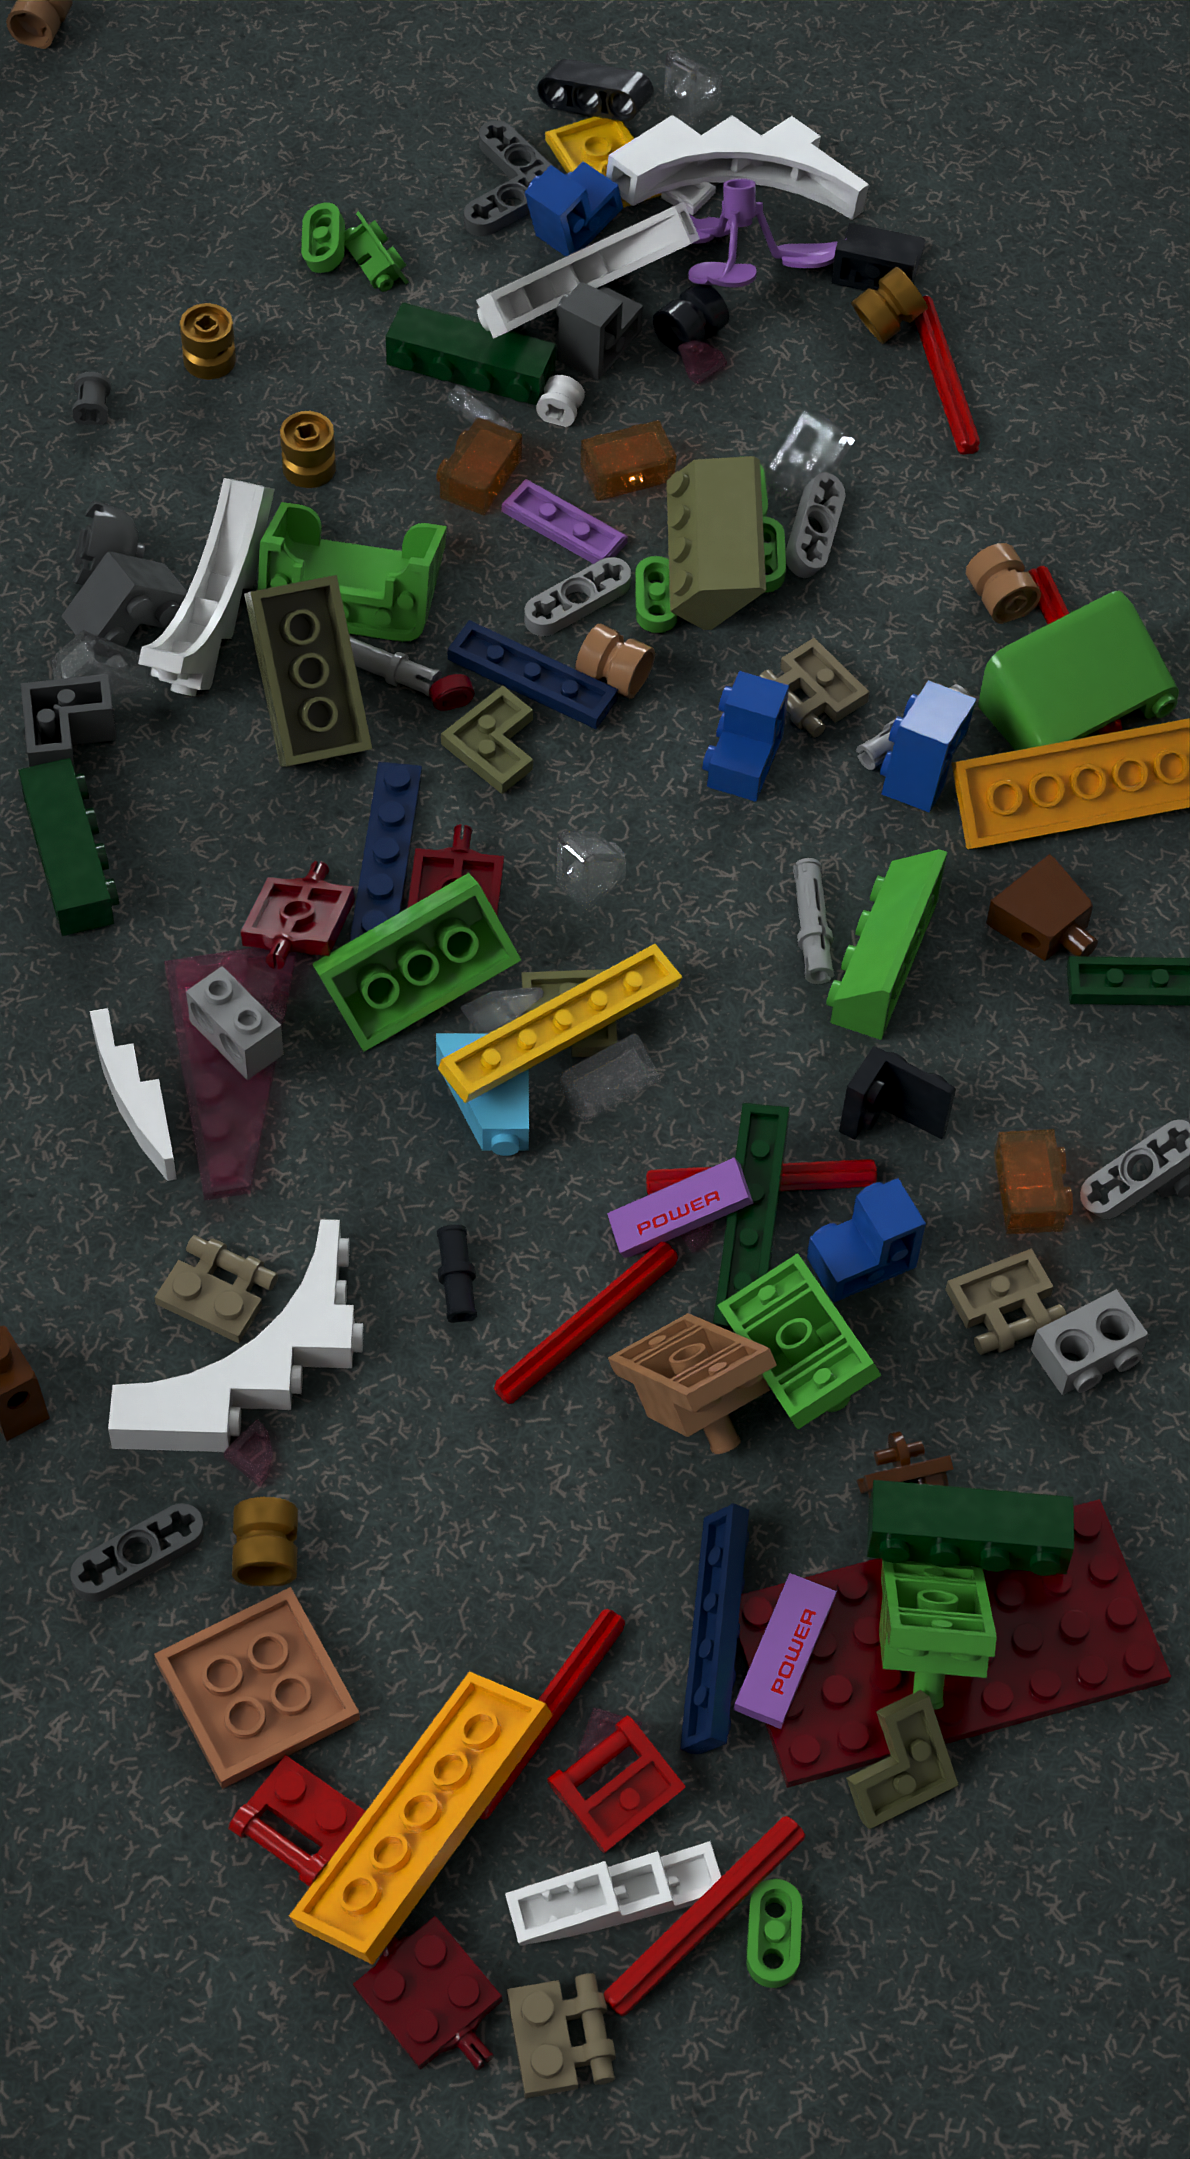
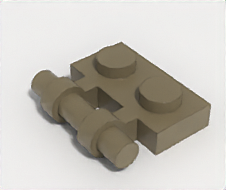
[759,638,869,737]
[155,1235,278,1343]
[945,1248,1067,1355]
[507,1973,616,2098]

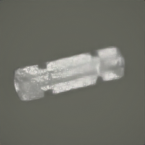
[447,385,515,445]

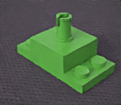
[717,1253,881,1430]
[879,1560,997,1710]

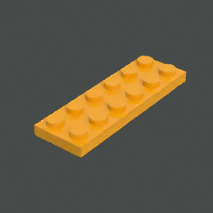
[951,718,1190,849]
[289,1671,553,1965]

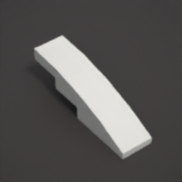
[90,1008,177,1181]
[505,1841,722,1946]

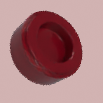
[429,674,475,711]

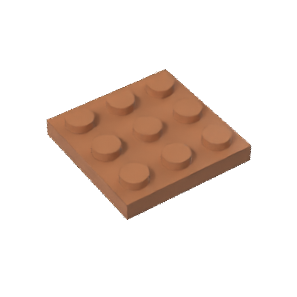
[154,1587,360,1789]

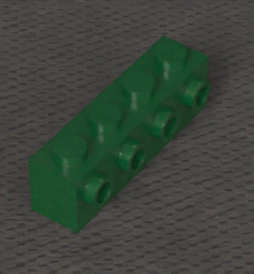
[385,302,556,405]
[18,758,120,936]
[867,1480,1074,1576]

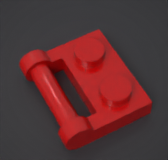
[547,1715,686,1854]
[228,1755,366,1887]

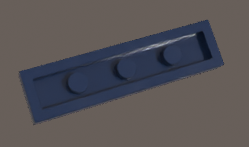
[447,620,618,729]

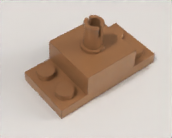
[608,1313,777,1454]

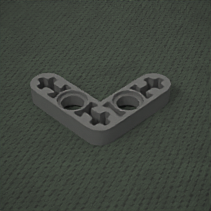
[464,120,554,236]

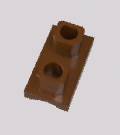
[857,1431,954,1499]

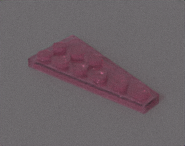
[164,947,298,1201]

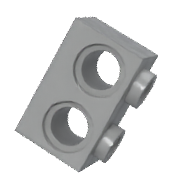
[186,966,284,1080]
[1031,1289,1149,1395]

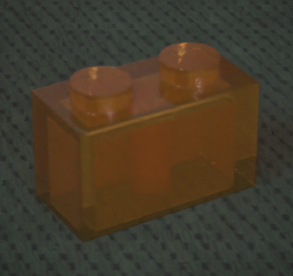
[436,417,522,516]
[580,420,676,501]
[994,1129,1073,1235]

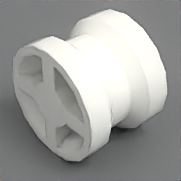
[536,375,585,427]

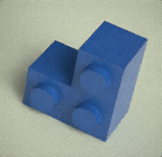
[524,161,623,256]
[702,671,789,802]
[880,680,977,813]
[807,1178,926,1303]

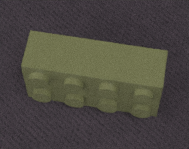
[244,575,372,766]

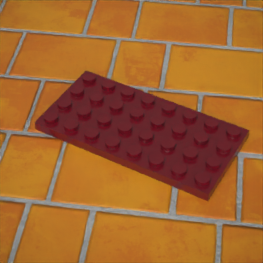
[737,1499,1171,1788]

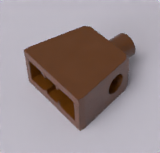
[986,854,1098,961]
[0,1325,50,1442]

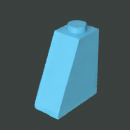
[436,1033,529,1156]

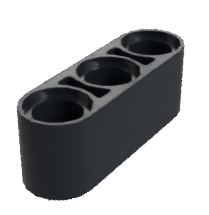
[537,59,654,121]

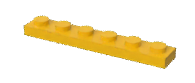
[438,944,682,1104]

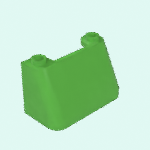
[258,502,447,642]
[978,591,1179,750]

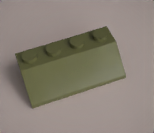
[666,456,766,630]

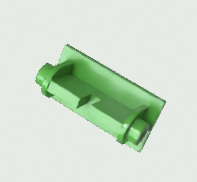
[345,211,409,292]

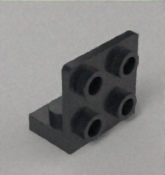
[831,223,925,291]
[839,1046,956,1140]

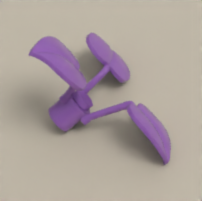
[688,179,847,287]

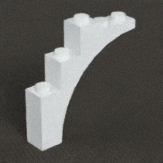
[606,115,869,220]
[476,202,700,338]
[138,478,275,696]
[108,1219,363,1452]

